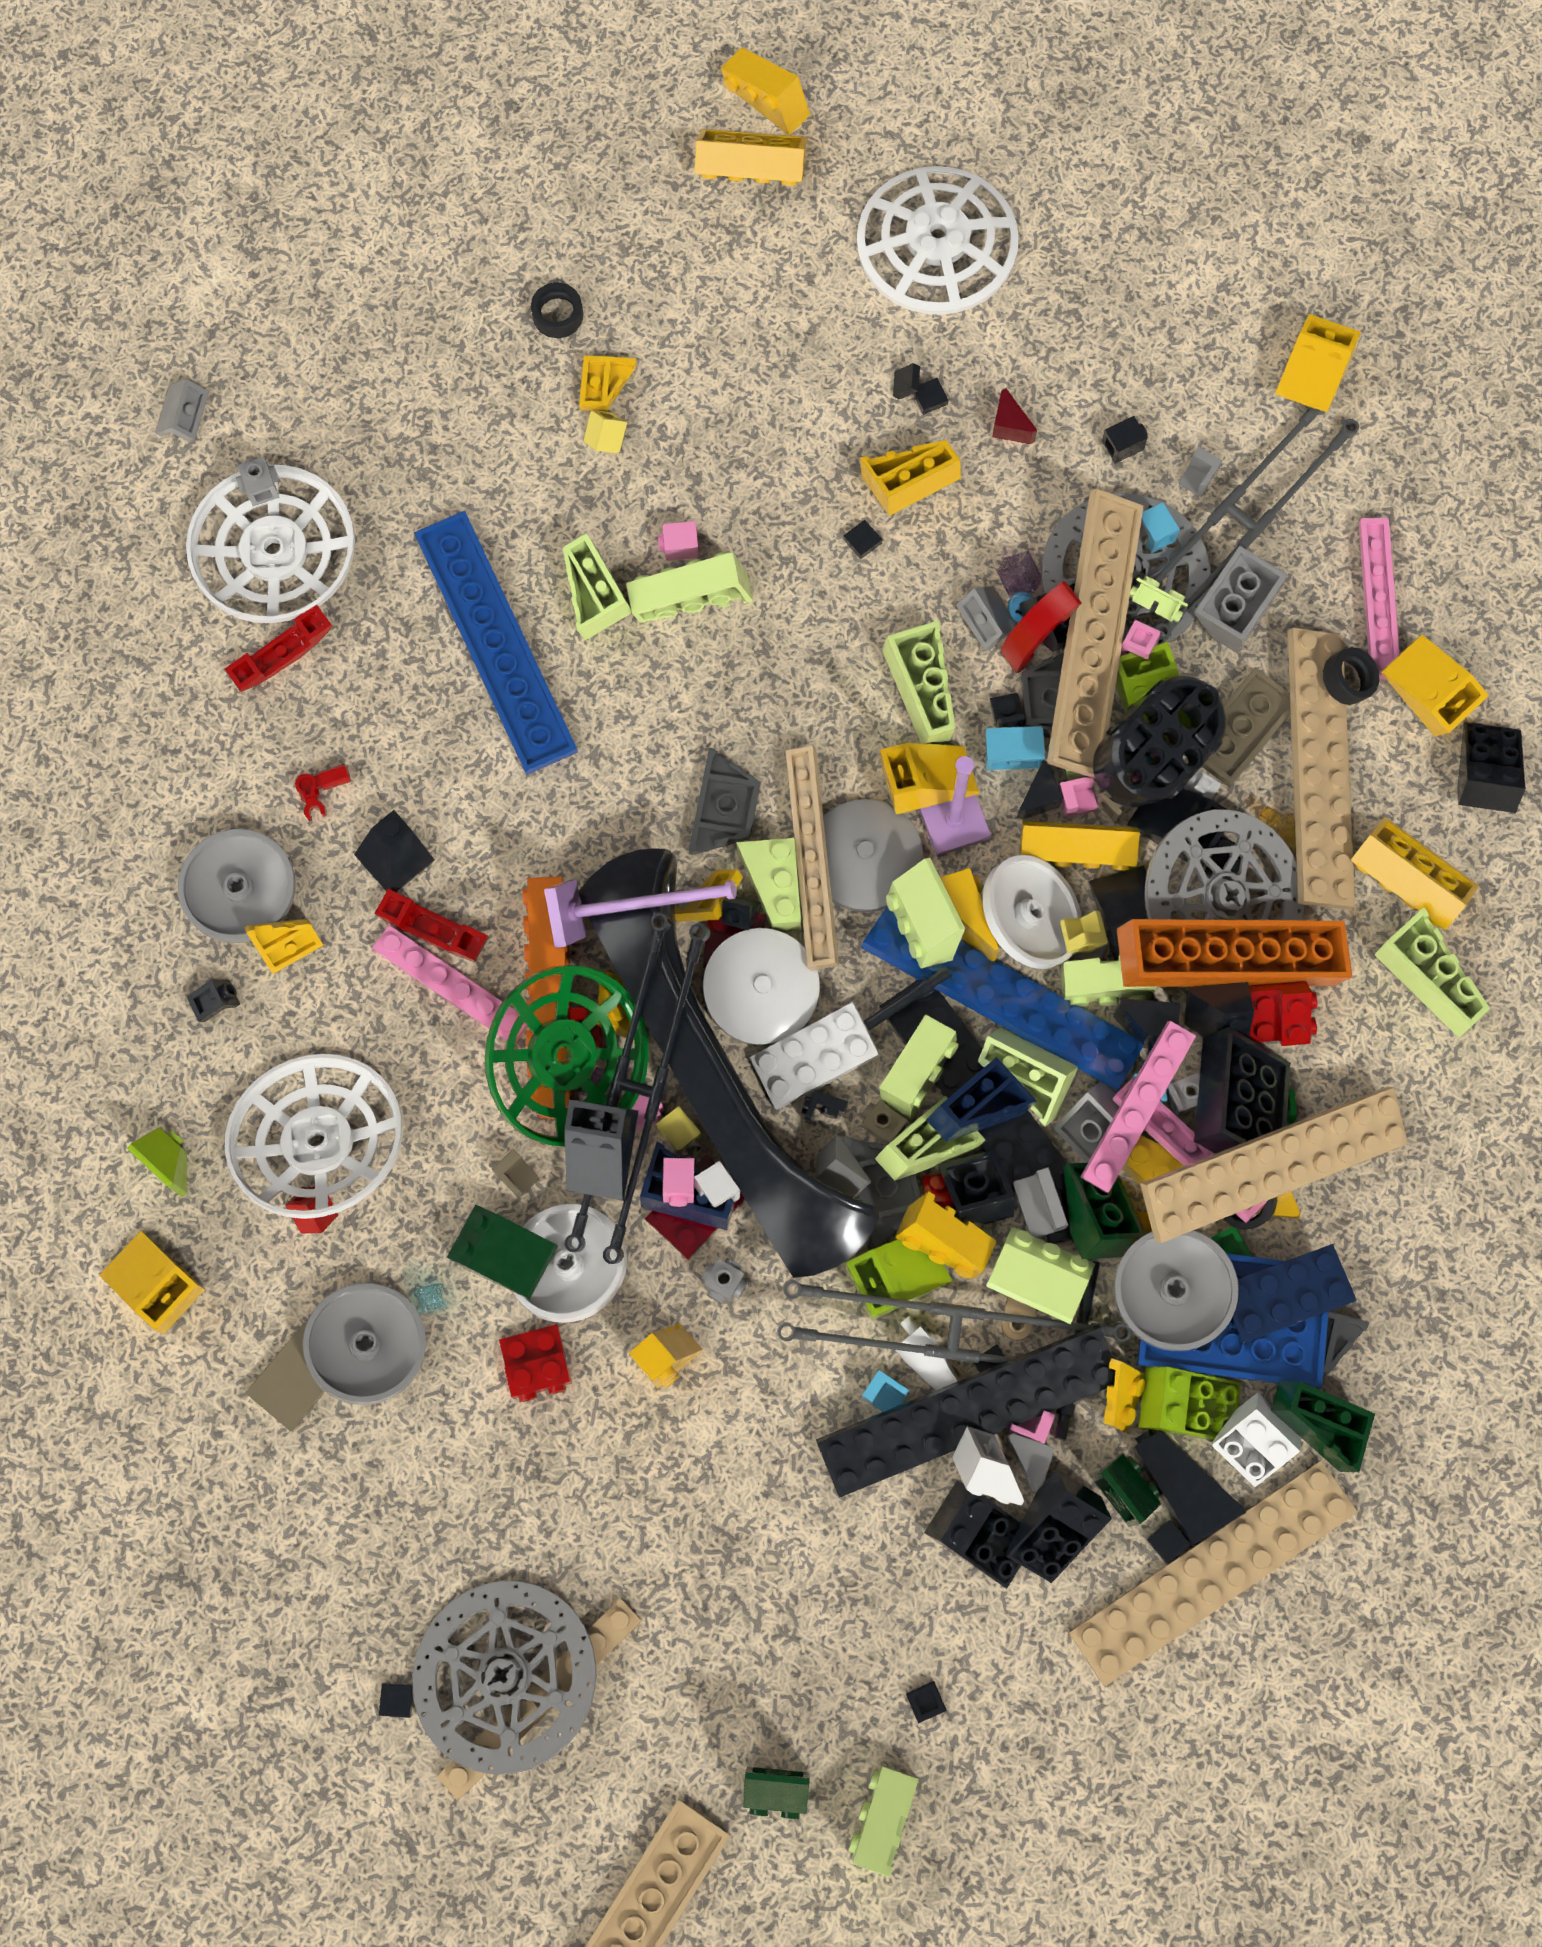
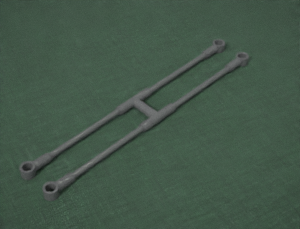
[1126,407,1359,644]
[777,1279,1131,1364]

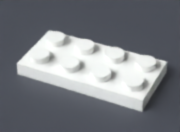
[750,1002,881,1110]

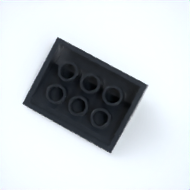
[1194,1027,1291,1154]

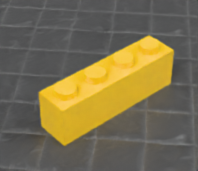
[1019,820,1140,870]

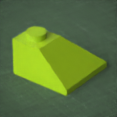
[127,1127,187,1197]

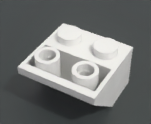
[1212,1392,1301,1487]
[952,1426,1024,1506]

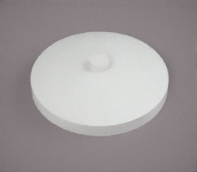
[983,855,1082,969]
[702,928,820,1045]
[514,1204,627,1323]

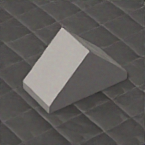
[816,1136,871,1198]
[1006,1433,1055,1494]

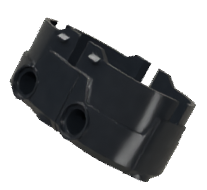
[1093,676,1226,807]

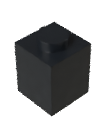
[1102,416,1148,464]

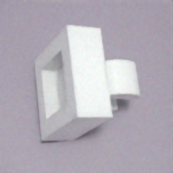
[1184,770,1222,799]

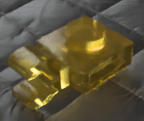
[1257,806,1296,854]

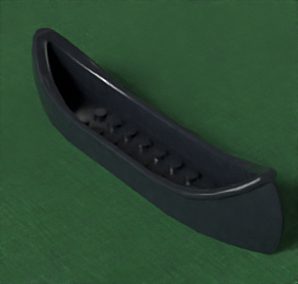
[578,848,879,1278]

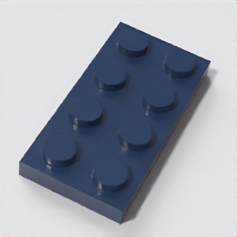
[1231,1244,1357,1344]

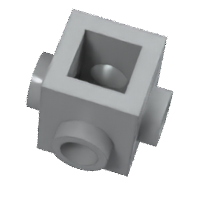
[236,457,280,506]
[702,1258,747,1304]

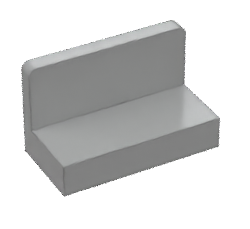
[155,379,209,442]
[956,586,1017,650]
[1013,1168,1068,1238]

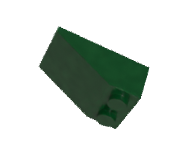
[1064,1163,1146,1259]
[447,1204,558,1300]
[1091,1453,1161,1527]
[743,1766,810,1819]

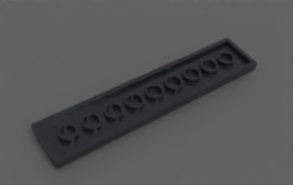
[879,980,1070,1244]
[816,1324,1116,1498]

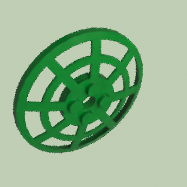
[485,965,649,1147]

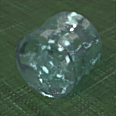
[413,1284,448,1316]

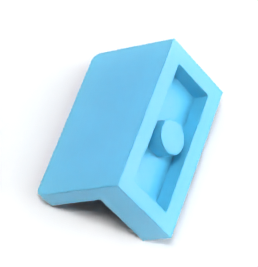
[985,726,1045,770]

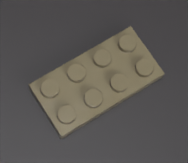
[1202,667,1291,788]

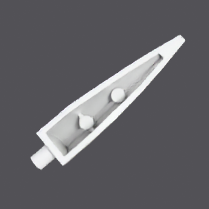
[895,1316,960,1390]

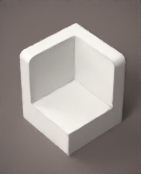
[694,1161,740,1207]

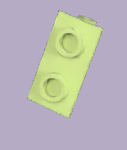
[1130,576,1188,623]

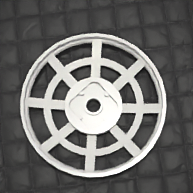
[857,166,1019,315]
[186,465,355,623]
[225,1054,403,1219]

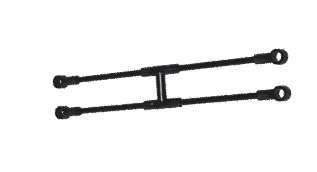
[565,913,710,1264]

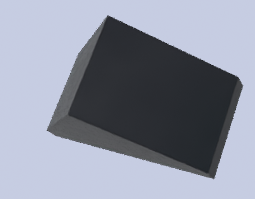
[1017,760,1063,820]

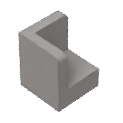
[1179,446,1222,497]

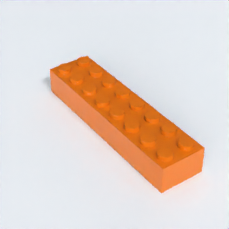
[522,876,574,1119]
[1117,919,1352,987]

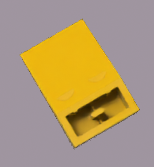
[1275,314,1361,413]
[1381,635,1489,737]
[880,743,979,814]
[940,868,1000,962]
[99,1231,206,1334]

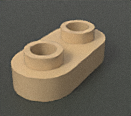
[1001,1296,1036,1341]

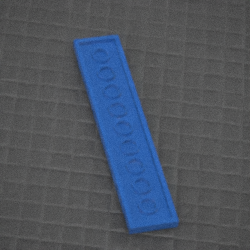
[414,511,578,775]
[861,906,1144,1091]

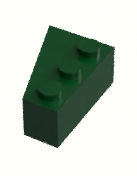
[1271,1381,1375,1473]

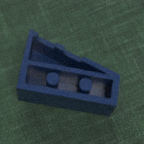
[926,1057,1037,1142]
[640,1141,735,1230]

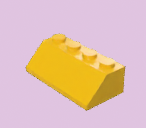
[695,129,807,185]
[1351,817,1479,931]

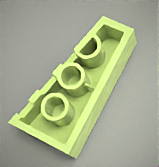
[626,552,753,622]
[882,620,956,745]
[1375,907,1490,1038]

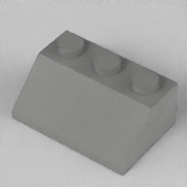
[1194,546,1288,654]

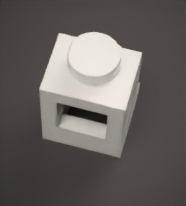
[1166,1073,1200,1116]

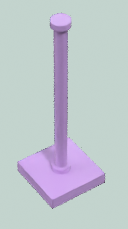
[919,756,991,857]
[544,879,737,948]

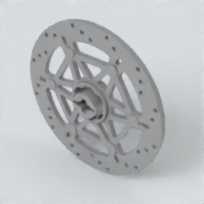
[1041,493,1210,652]
[1145,809,1304,920]
[412,1581,597,1775]

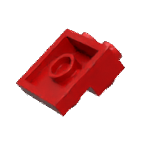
[1249,981,1318,1046]
[499,1324,572,1402]

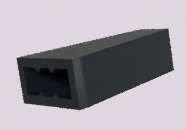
[1131,1430,1246,1545]

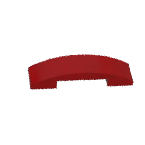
[1000,581,1082,674]
[224,605,333,692]
[374,889,489,962]

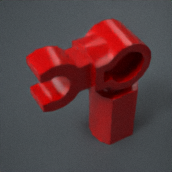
[295,763,351,821]

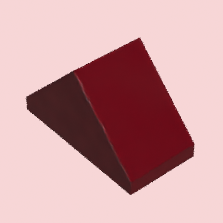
[992,388,1037,444]

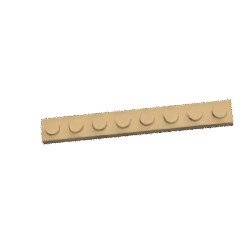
[786,745,839,971]
[437,1598,642,1800]

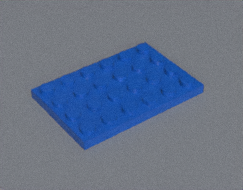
[1137,1253,1328,1389]

